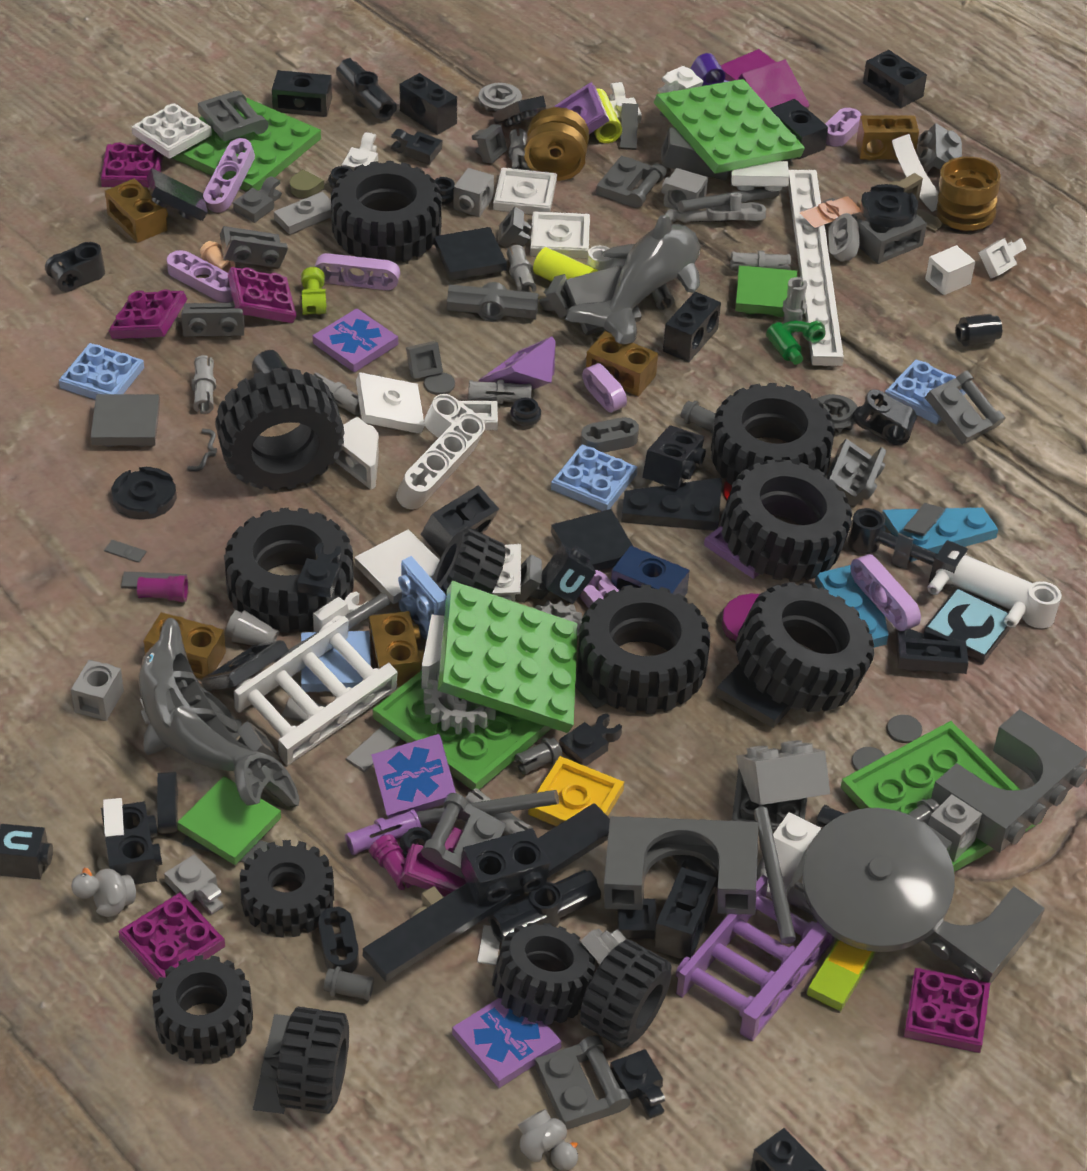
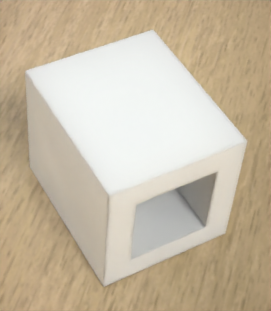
[925,245,975,295]

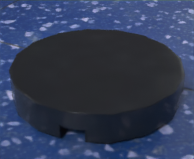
[860,184,919,228]
[111,466,177,520]

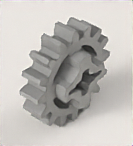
[424,671,496,734]

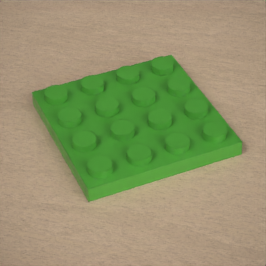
[654,79,805,174]
[172,98,321,192]
[438,581,578,733]
[373,670,552,790]
[840,721,1043,872]

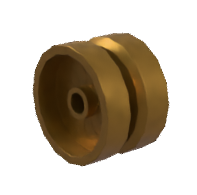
[525,107,589,181]

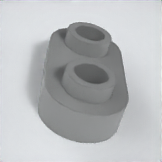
[828,213,860,262]

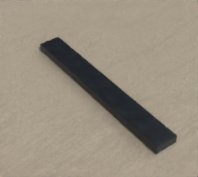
[362,803,610,982]

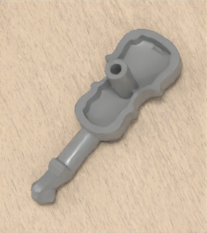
[665,193,766,223]

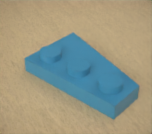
[882,507,998,562]
[815,565,888,648]

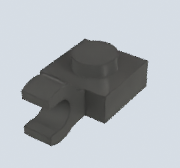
[233,176,282,223]

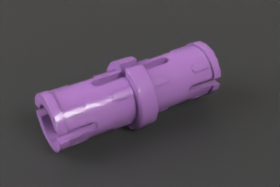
[345,809,421,855]

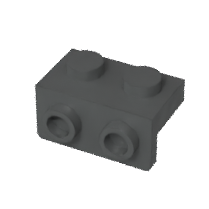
[917,123,962,174]
[220,226,288,268]
[181,303,245,336]
[826,439,887,507]

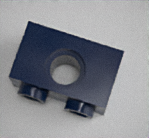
[611,546,690,597]

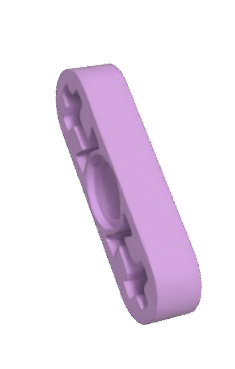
[203,138,255,213]
[167,250,233,303]
[315,253,400,290]
[850,554,921,631]

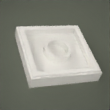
[493,168,557,214]
[530,211,590,259]

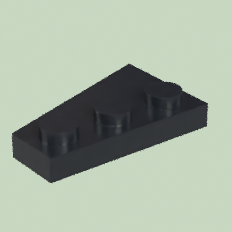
[493,95,546,127]
[621,477,722,531]

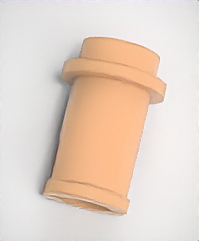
[200,241,235,273]

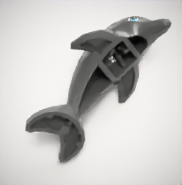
[565,215,701,344]
[138,618,300,807]

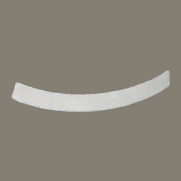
[892,134,939,212]

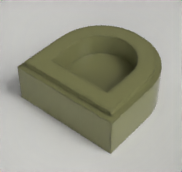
[290,169,324,198]

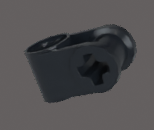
[45,242,105,292]
[853,389,917,445]

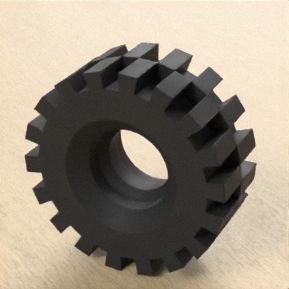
[240,840,334,938]

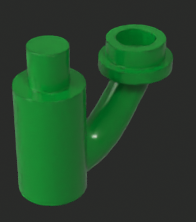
[766,320,826,365]

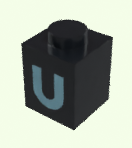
[541,544,596,604]
[0,824,53,880]

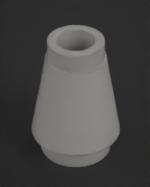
[225,610,279,646]

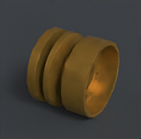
[936,156,1001,231]

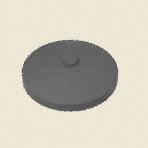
[802,808,955,952]

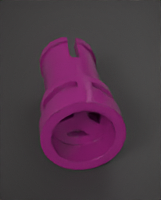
[137,575,188,602]
[369,834,412,890]

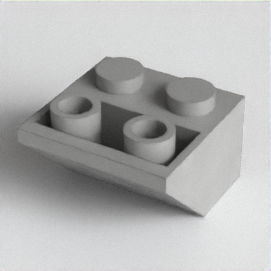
[736,740,830,805]

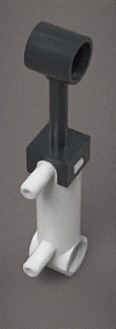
[848,508,1062,628]

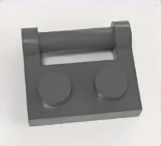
[198,91,269,141]
[596,156,666,208]
[925,371,1006,445]
[421,793,506,879]
[535,1035,631,1130]

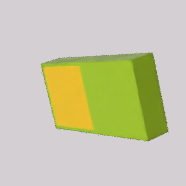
[807,940,875,1011]

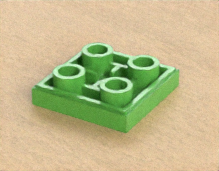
[735,265,798,317]
[177,776,281,865]

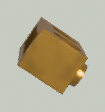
[856,115,919,160]
[105,178,168,243]
[586,331,658,397]
[369,611,424,687]
[143,612,226,679]

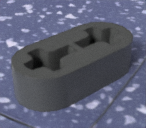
[581,417,639,453]

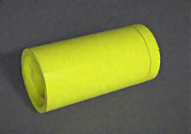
[594,89,622,143]
[533,247,598,282]

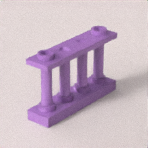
[676,875,835,1041]

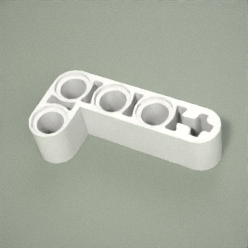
[396,394,485,510]

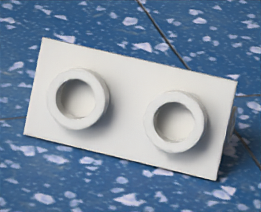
[492,544,521,602]

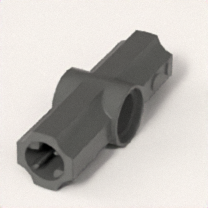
[447,282,539,322]

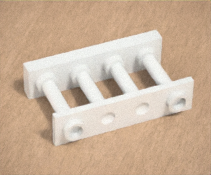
[234,616,398,766]

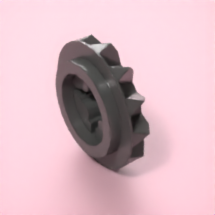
[817,394,858,433]

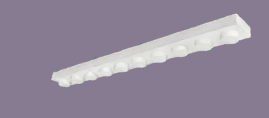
[788,170,844,366]

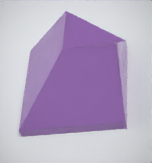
[479,336,555,389]

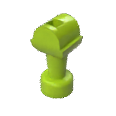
[301,267,327,315]

